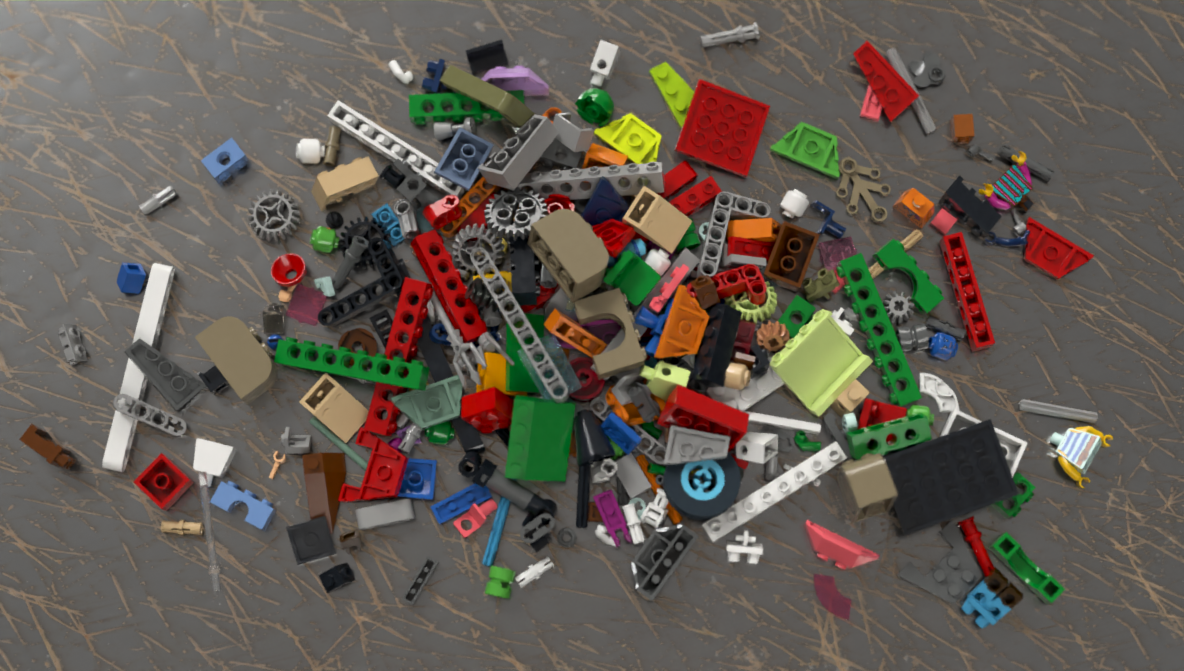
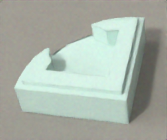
[314,276,335,297]

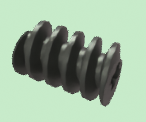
[465,278,508,315]

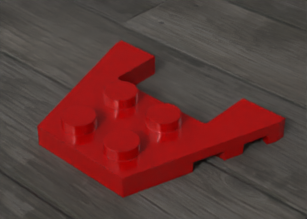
[338,427,409,503]

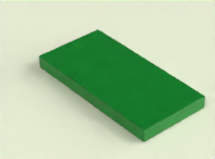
[506,313,544,394]

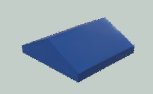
[398,458,437,500]

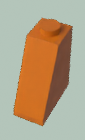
[726,218,781,243]

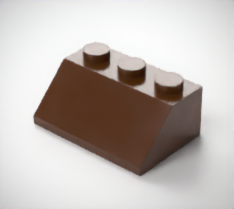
[763,221,820,292]

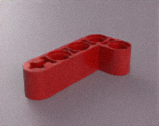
[686,264,767,305]

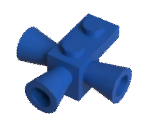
[634,298,674,359]

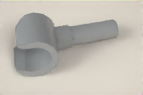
[1011,209,1026,237]

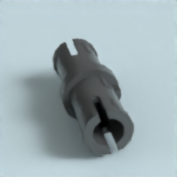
[925,315,966,341]

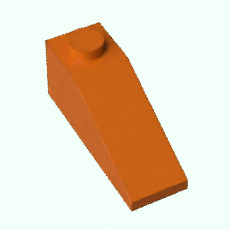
[544,309,607,358]

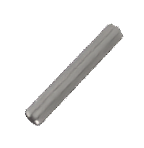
[1019,399,1098,424]

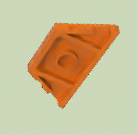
[654,285,709,358]

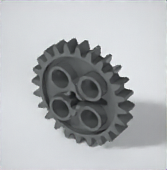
[484,187,548,240]

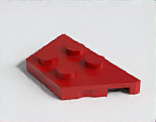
[1024,217,1094,280]
[591,219,636,258]

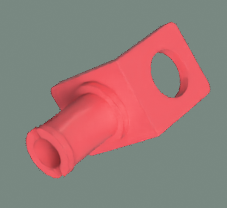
[453,498,498,538]

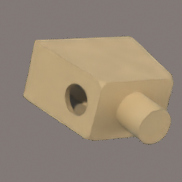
[830,379,870,418]

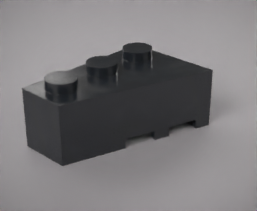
[939,175,1002,238]

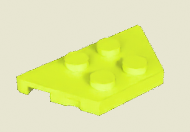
[593,113,661,164]

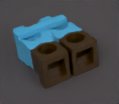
[962,567,1023,629]

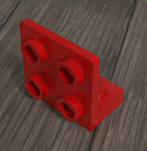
[858,398,908,442]

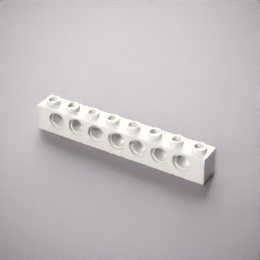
[327,100,466,199]
[701,441,847,544]

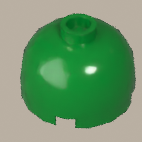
[575,88,614,126]

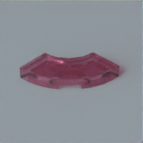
[813,574,851,620]

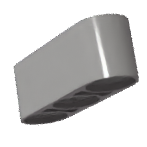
[355,499,415,530]

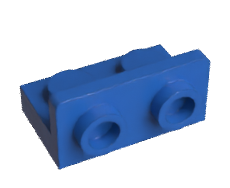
[601,412,641,455]

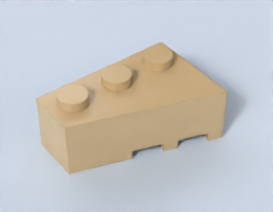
[311,157,379,211]

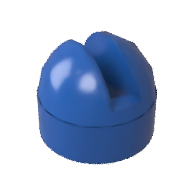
[267,334,283,351]

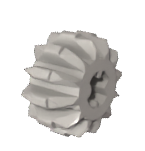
[882,291,914,324]

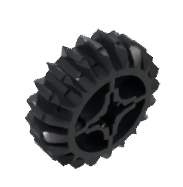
[339,216,392,269]

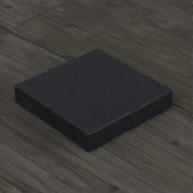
[286,515,336,565]

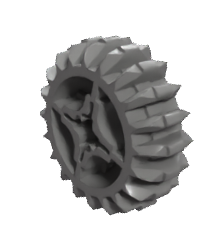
[248,190,300,242]
[452,223,505,274]

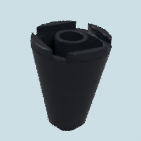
[574,409,616,467]

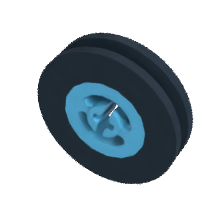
[663,452,741,520]

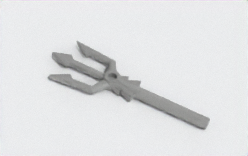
[430,290,487,389]

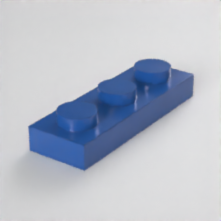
[431,484,493,525]

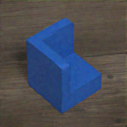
[117,262,146,294]

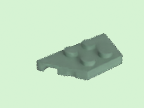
[391,375,463,430]

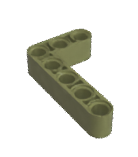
[440,65,535,128]

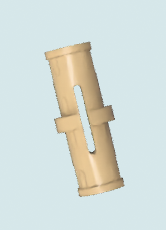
[161,520,203,536]

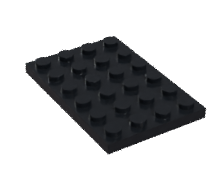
[883,419,1019,535]

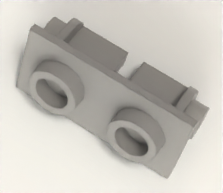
[58,324,88,366]

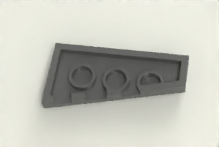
[124,338,206,411]

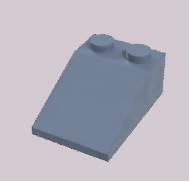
[434,127,494,191]

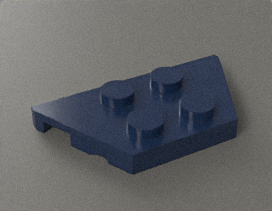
[581,176,629,226]

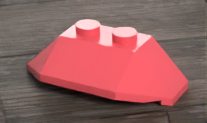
[804,520,880,570]

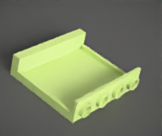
[769,309,873,417]

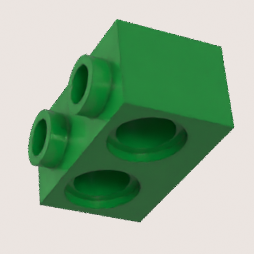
[991,471,1036,519]

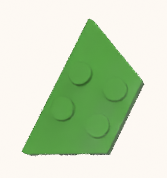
[770,122,840,179]

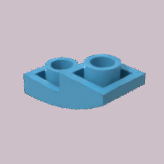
[371,203,404,246]

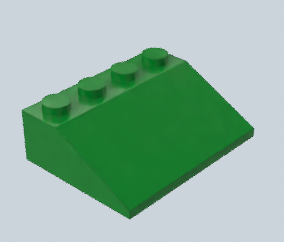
[505,395,576,481]

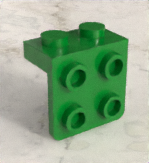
[603,250,661,306]

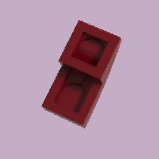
[730,319,756,361]

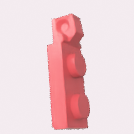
[648,264,689,314]

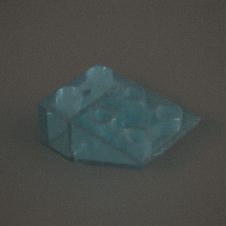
[517,333,582,400]

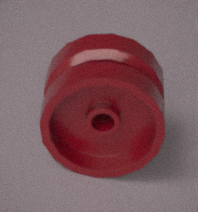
[562,357,605,404]

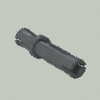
[997,144,1055,182]

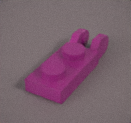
[593,489,632,548]

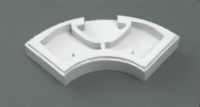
[919,372,959,413]

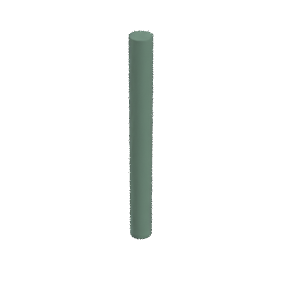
[309,416,368,471]

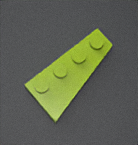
[649,62,694,129]

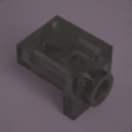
[263,303,285,334]

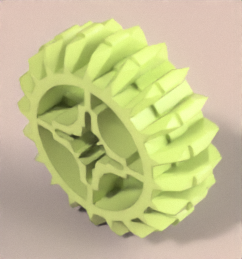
[725,276,777,324]

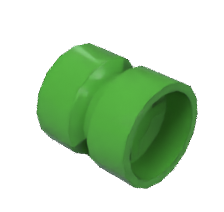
[484,566,516,599]

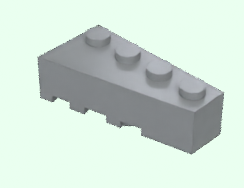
[477,114,558,190]

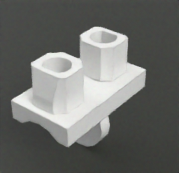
[726,530,763,564]

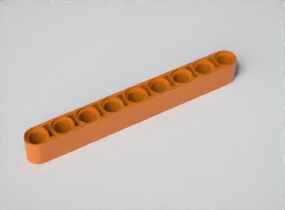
[440,107,562,238]

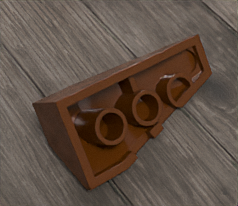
[302,453,347,534]

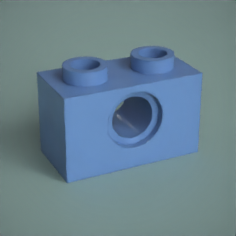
[201,138,248,183]

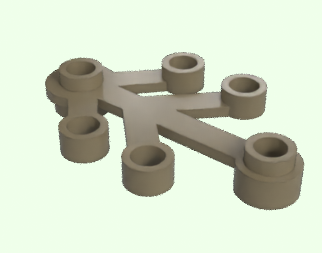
[836,157,891,223]

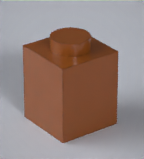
[950,114,975,144]

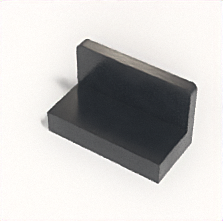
[466,40,509,75]

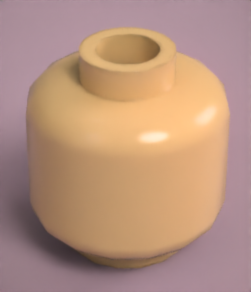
[724,362,751,390]

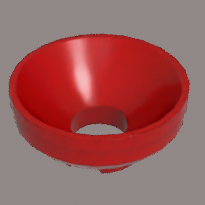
[271,253,306,287]

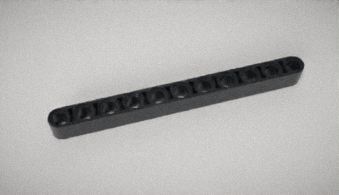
[385,259,486,453]

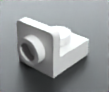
[831,307,855,337]

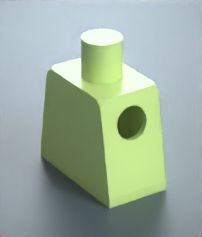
[639,361,690,401]

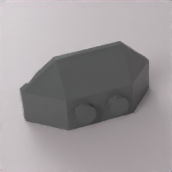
[631,524,699,601]

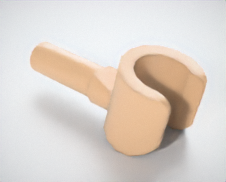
[278,284,297,302]
[269,451,286,479]

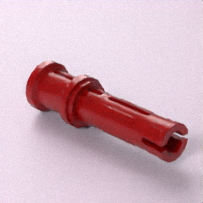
[958,516,994,577]

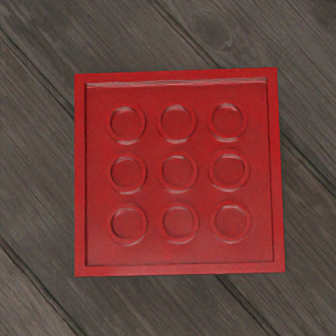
[674,79,770,177]

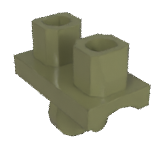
[802,268,840,302]

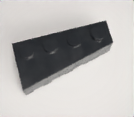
[509,224,540,306]
[693,304,742,387]

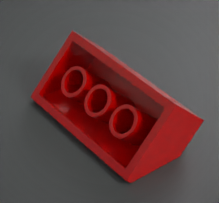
[657,385,749,452]

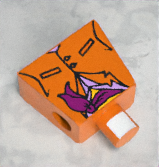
[893,188,934,229]

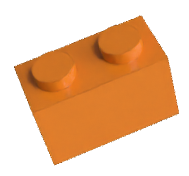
[582,143,628,183]

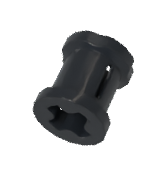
[379,165,405,190]

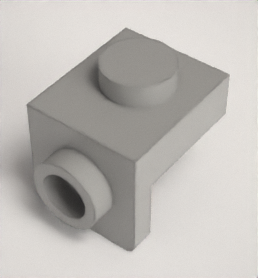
[281,427,311,454]

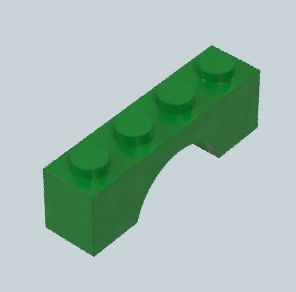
[872,239,944,315]
[988,532,1065,605]

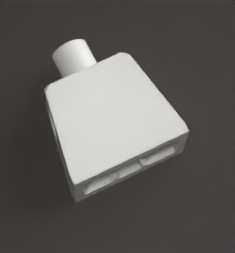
[590,40,620,87]
[731,432,778,464]
[193,438,237,487]

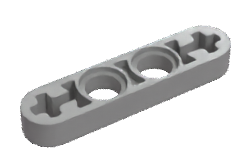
[112,394,186,436]

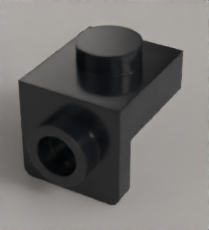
[749,344,770,379]
[319,563,355,593]

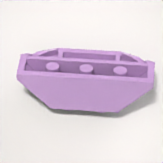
[481,66,549,96]

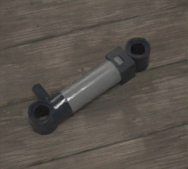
[458,452,557,527]

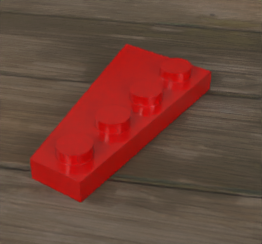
[853,41,919,123]

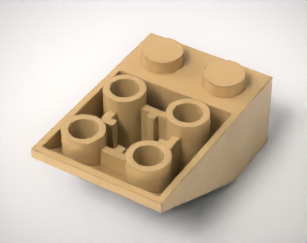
[622,186,693,254]
[299,373,369,443]

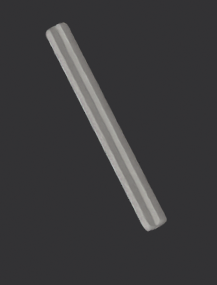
[886,48,936,134]

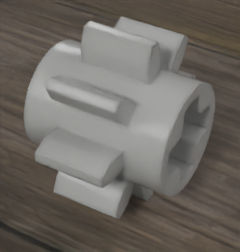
[458,350,478,374]

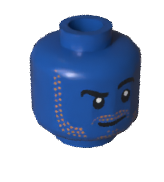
[928,332,958,360]

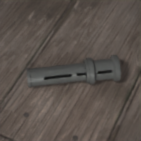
[332,236,369,290]

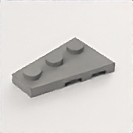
[663,426,730,466]

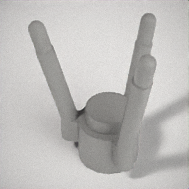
[477,332,515,369]

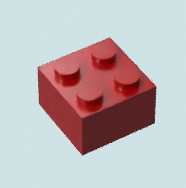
[461,387,514,434]
[134,453,194,511]

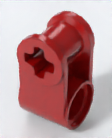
[423,195,462,229]

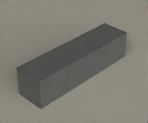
[402,556,439,606]

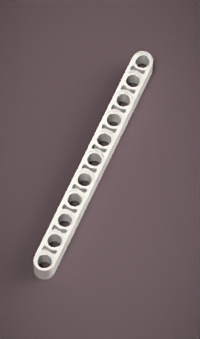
[102,263,175,473]

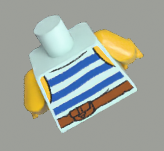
[1050,426,1113,489]

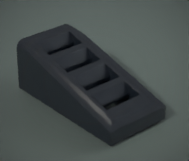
[369,309,404,349]

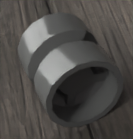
[896,324,929,352]

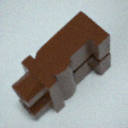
[19,424,76,470]

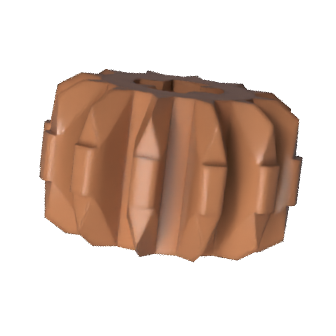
[756,320,790,354]

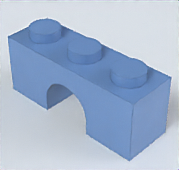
[210,480,277,531]

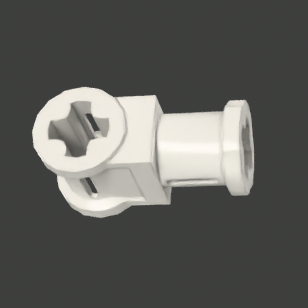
[640,488,669,529]

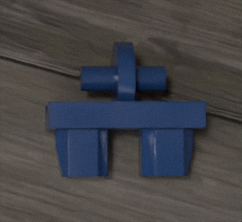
[422,59,447,94]

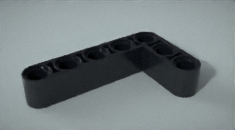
[318,237,406,327]

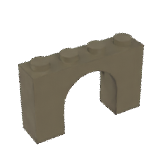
[574,288,647,380]

